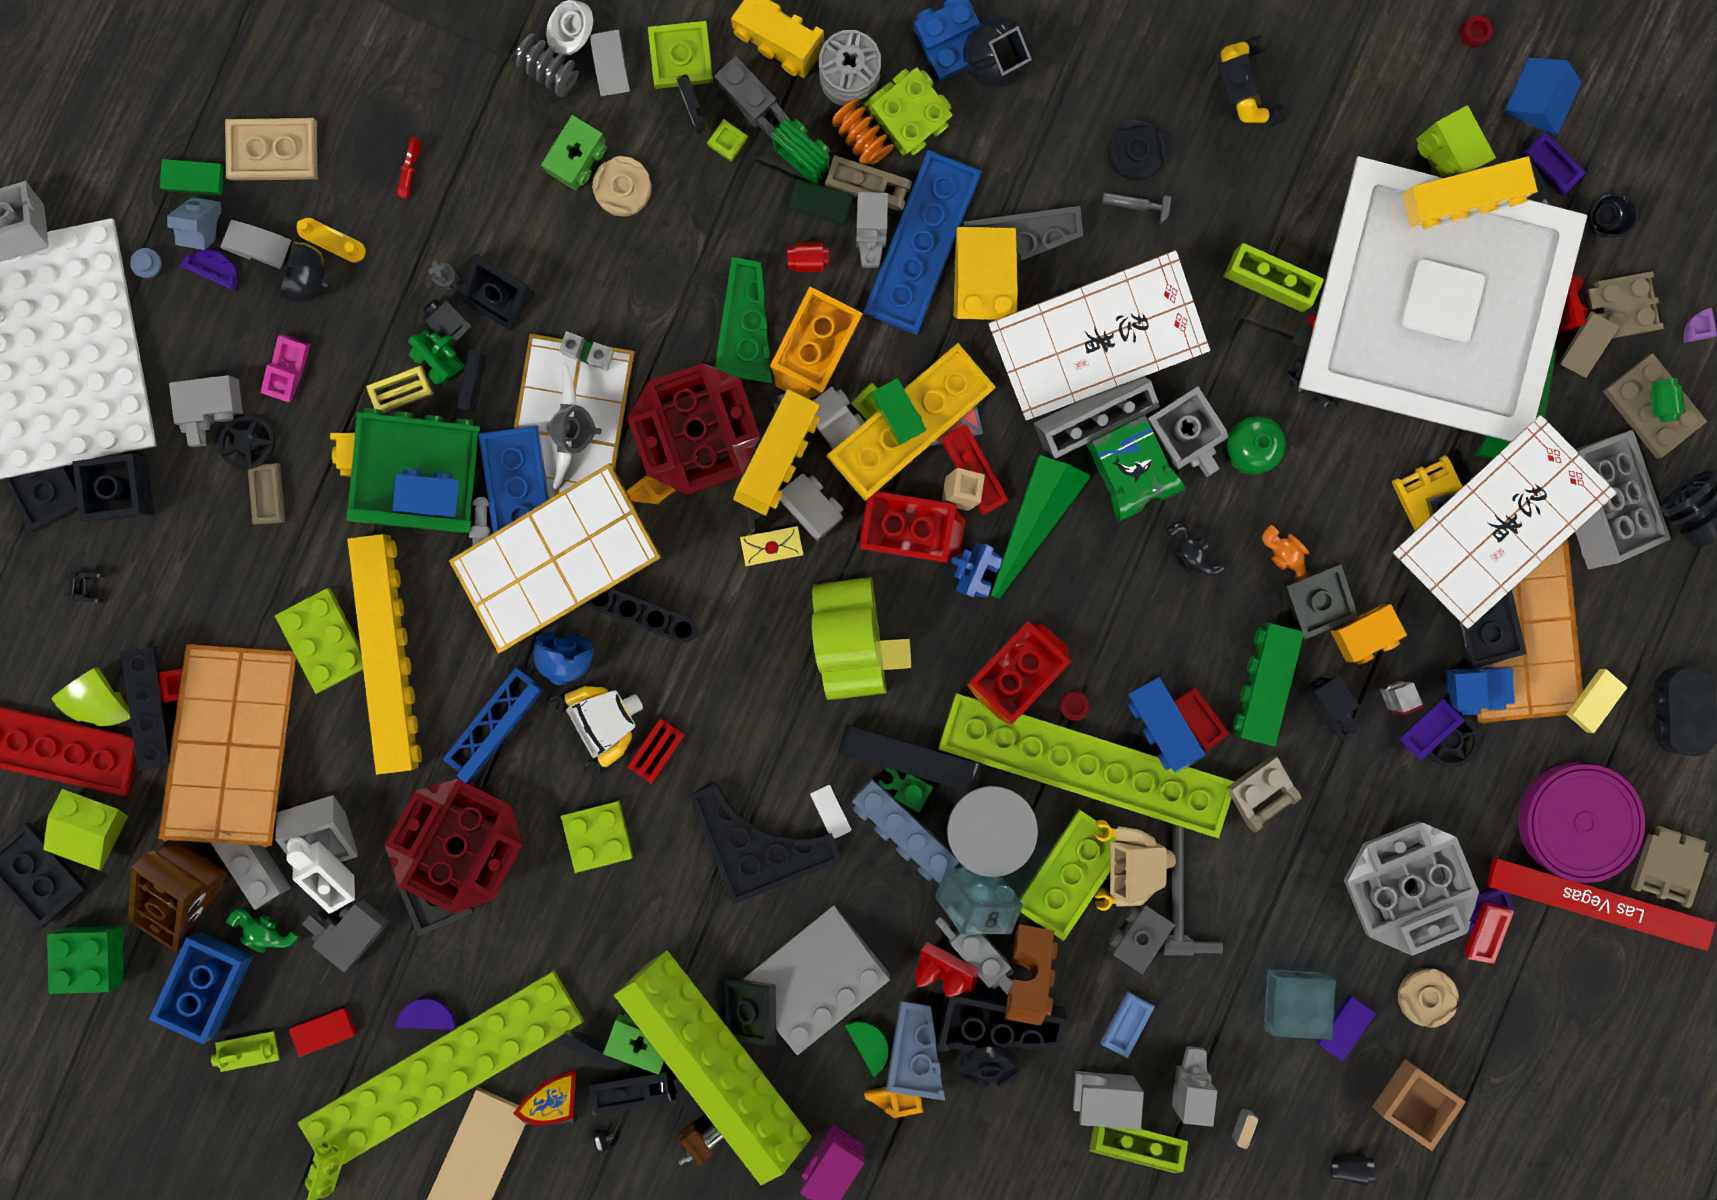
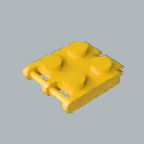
[1392,455,1463,532]

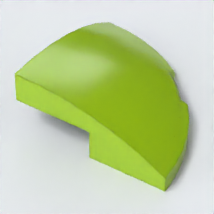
[51,668,130,726]

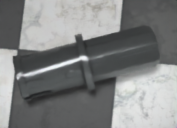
[428,261,459,290]

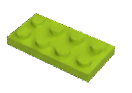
[1014,809,1116,941]

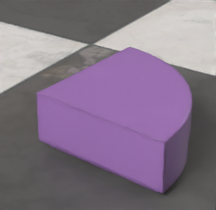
[1684,308,1717,343]

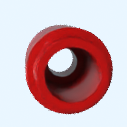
[787,242,830,273]

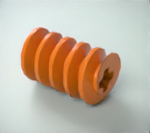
[832,98,894,165]

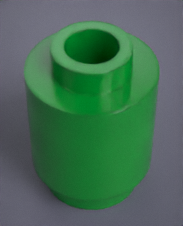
[1649,378,1685,423]

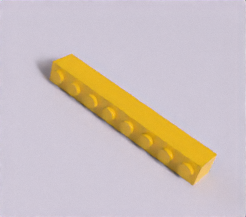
[348,534,422,775]

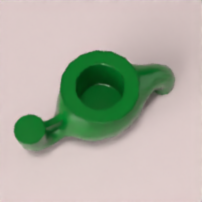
[226,909,300,953]

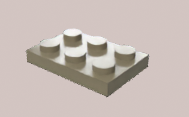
[1603,353,1707,459]

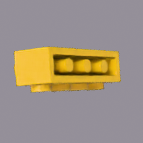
[1402,156,1538,230]
[733,389,821,516]

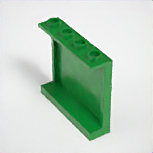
[346,408,480,533]

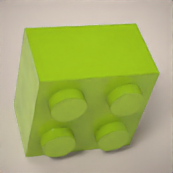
[1416,105,1496,178]

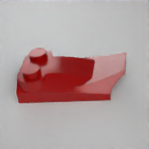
[859,491,966,563]
[967,621,1071,726]

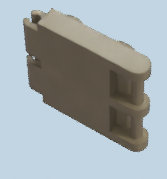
[1586,271,1664,339]
[1631,826,1709,908]

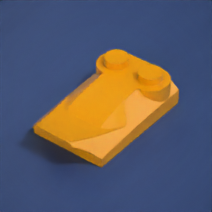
[770,287,863,399]

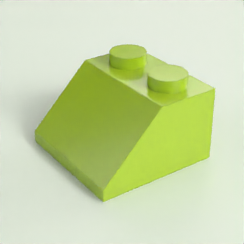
[43,789,128,871]

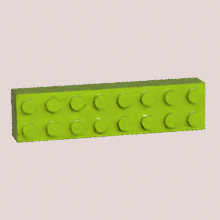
[614,950,812,1185]

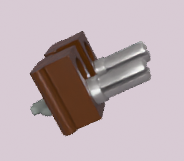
[678,1122,724,1166]

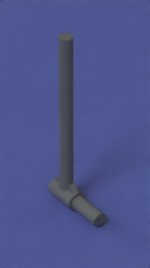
[1162,824,1223,956]

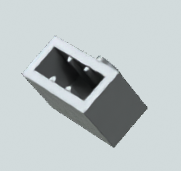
[1109,903,1175,974]

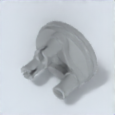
[947,786,1038,877]

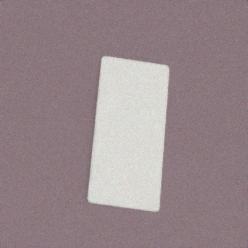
[810,785,851,839]

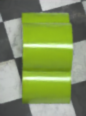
[812,577,887,700]

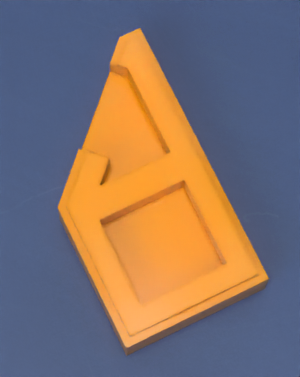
[625,475,676,504]
[864,1087,923,1118]

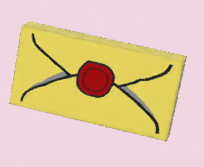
[740,526,803,566]

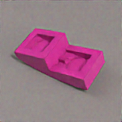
[261,334,310,402]

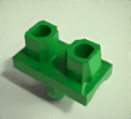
[408,328,466,385]

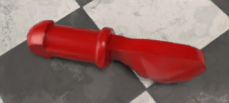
[397,137,421,199]

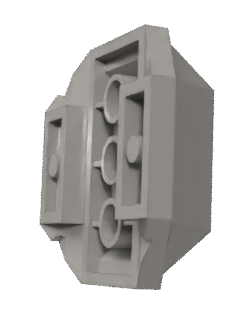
[1344,821,1479,956]

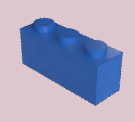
[1127,677,1206,774]

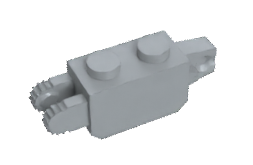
[935,905,1014,995]

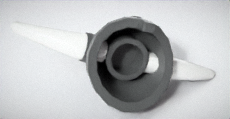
[547,364,602,489]

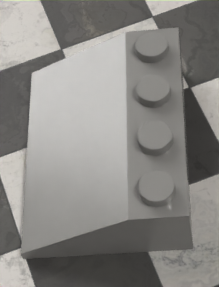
[1575,429,1671,569]
[743,905,890,1055]

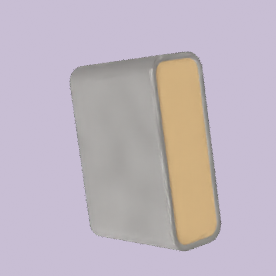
[1232,1108,1258,1149]

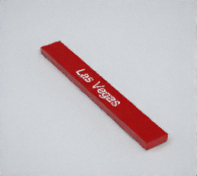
[1485,857,1716,951]

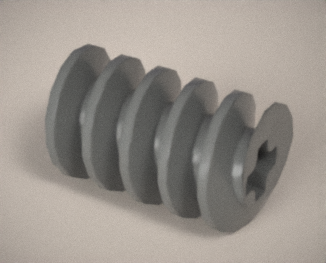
[513,33,579,97]

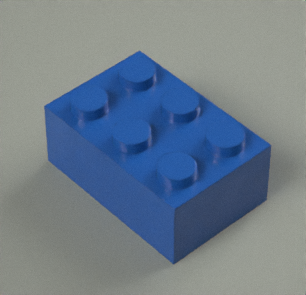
[149,931,254,1044]

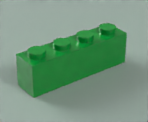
[1233,623,1304,746]

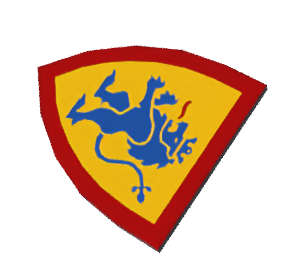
[513,1070,578,1127]

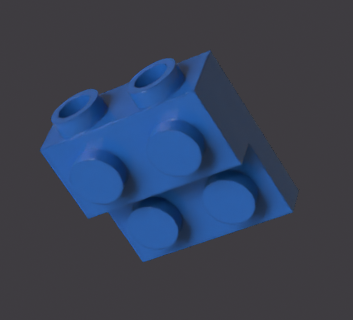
[913,0,980,82]

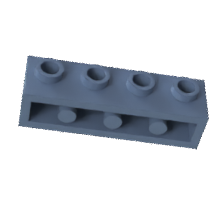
[852,777,959,883]

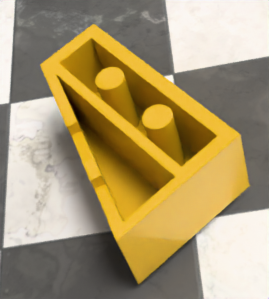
[731,0,824,78]

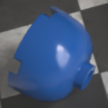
[534,632,594,685]

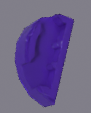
[179,249,239,291]
[396,997,457,1030]

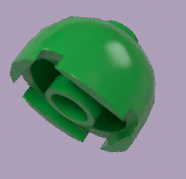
[1225,416,1287,475]

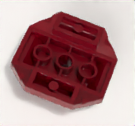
[628,363,761,495]
[385,779,523,914]

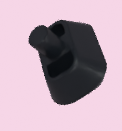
[592,1130,613,1154]

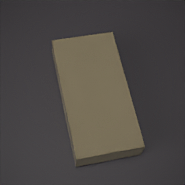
[1558,311,1620,378]
[248,463,285,525]

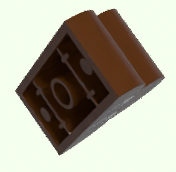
[128,840,228,953]

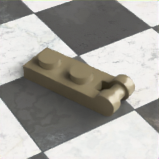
[825,155,912,211]

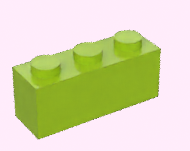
[1223,243,1324,312]
[1089,1126,1188,1173]

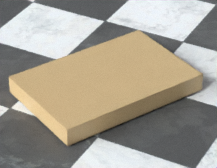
[225,118,318,180]

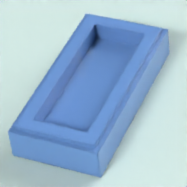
[1100,991,1155,1058]

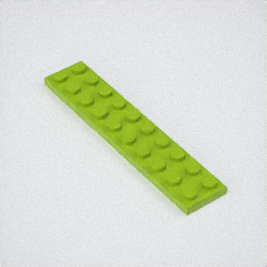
[938,693,1235,838]
[298,970,584,1165]

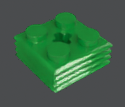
[772,119,831,185]

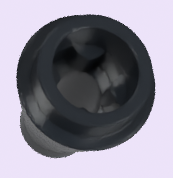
[1330,1155,1375,1186]

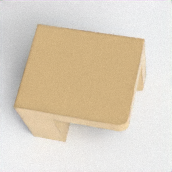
[942,468,985,511]

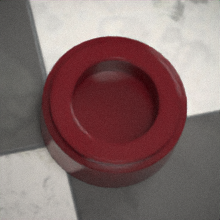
[1460,15,1493,48]
[1059,691,1090,721]

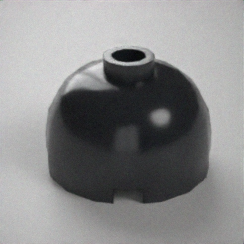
[280,241,331,303]

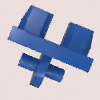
[951,542,1003,597]

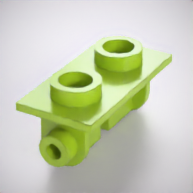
[211,1031,280,1072]
[305,1141,346,1200]

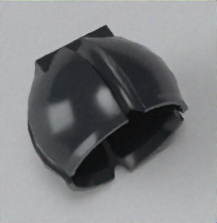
[963,17,1032,88]

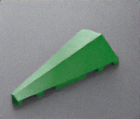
[990,455,1091,599]

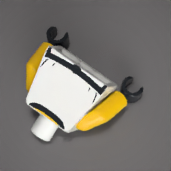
[549,686,643,778]

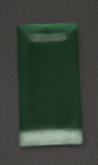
[789,179,853,225]

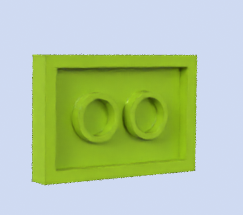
[275,588,363,694]

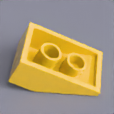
[953,227,1018,320]

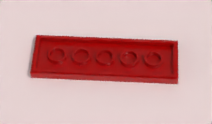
[0,706,136,796]

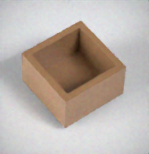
[1372,1059,1466,1151]

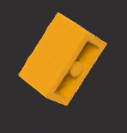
[1330,604,1407,665]

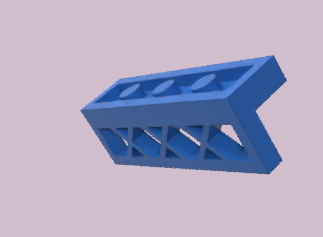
[442,667,544,783]

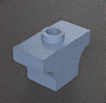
[167,197,221,250]

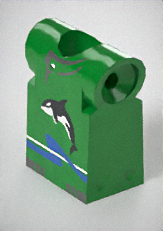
[1086,415,1185,522]

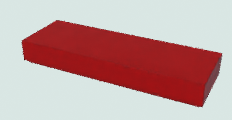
[940,424,1009,515]

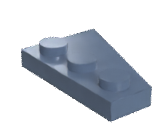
[886,1000,945,1101]

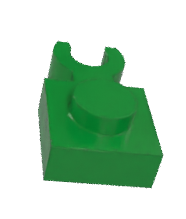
[878,768,933,813]

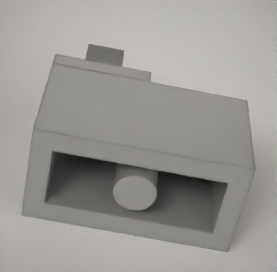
[856,192,888,268]
[169,375,243,447]
[1172,1046,1217,1127]

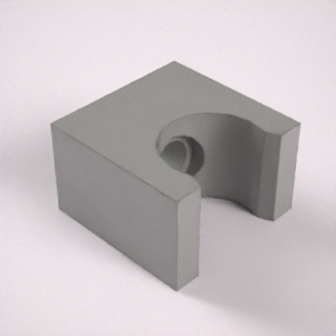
[1073,1071,1144,1130]

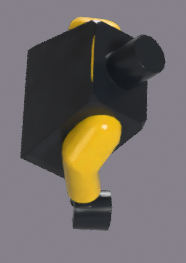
[1218,35,1287,127]

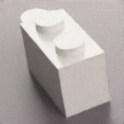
[287,837,355,914]

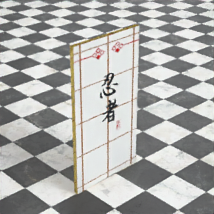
[988,250,1210,421]
[1392,415,1617,629]

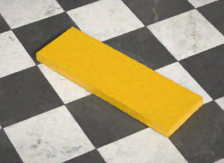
[827,343,996,501]

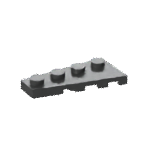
[963,206,1083,262]

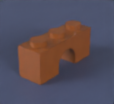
[1005,924,1058,1026]

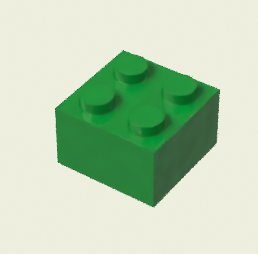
[47,926,124,994]

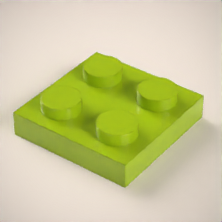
[648,21,713,89]
[561,800,634,873]

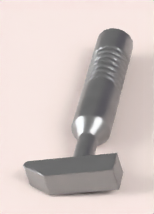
[1102,192,1171,224]

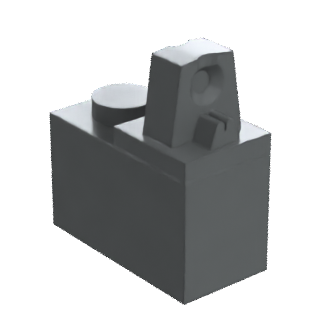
[302,899,390,973]

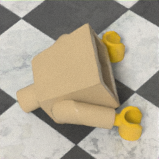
[1094,820,1176,911]

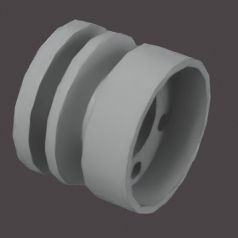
[819,30,881,107]

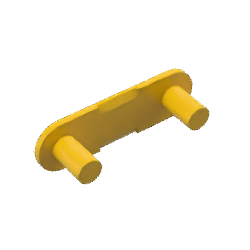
[297,218,366,263]

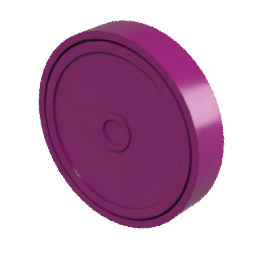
[1518,762,1645,883]

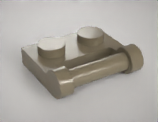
[1226,755,1302,833]

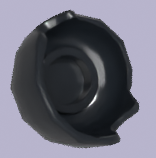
[1587,193,1639,239]

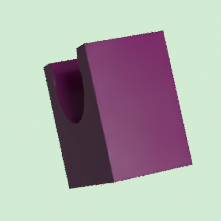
[800,1124,865,1200]

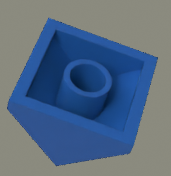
[1503,58,1581,136]

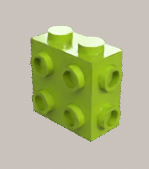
[867,67,953,156]

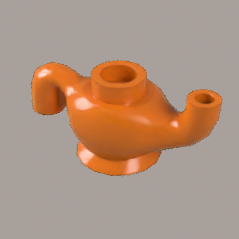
[1262,525,1309,580]

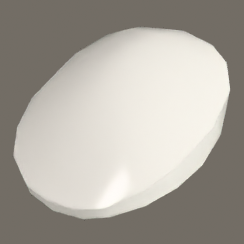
[546,0,593,55]

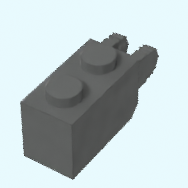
[714,56,791,139]

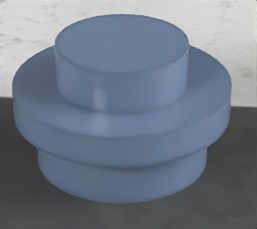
[130,248,162,278]

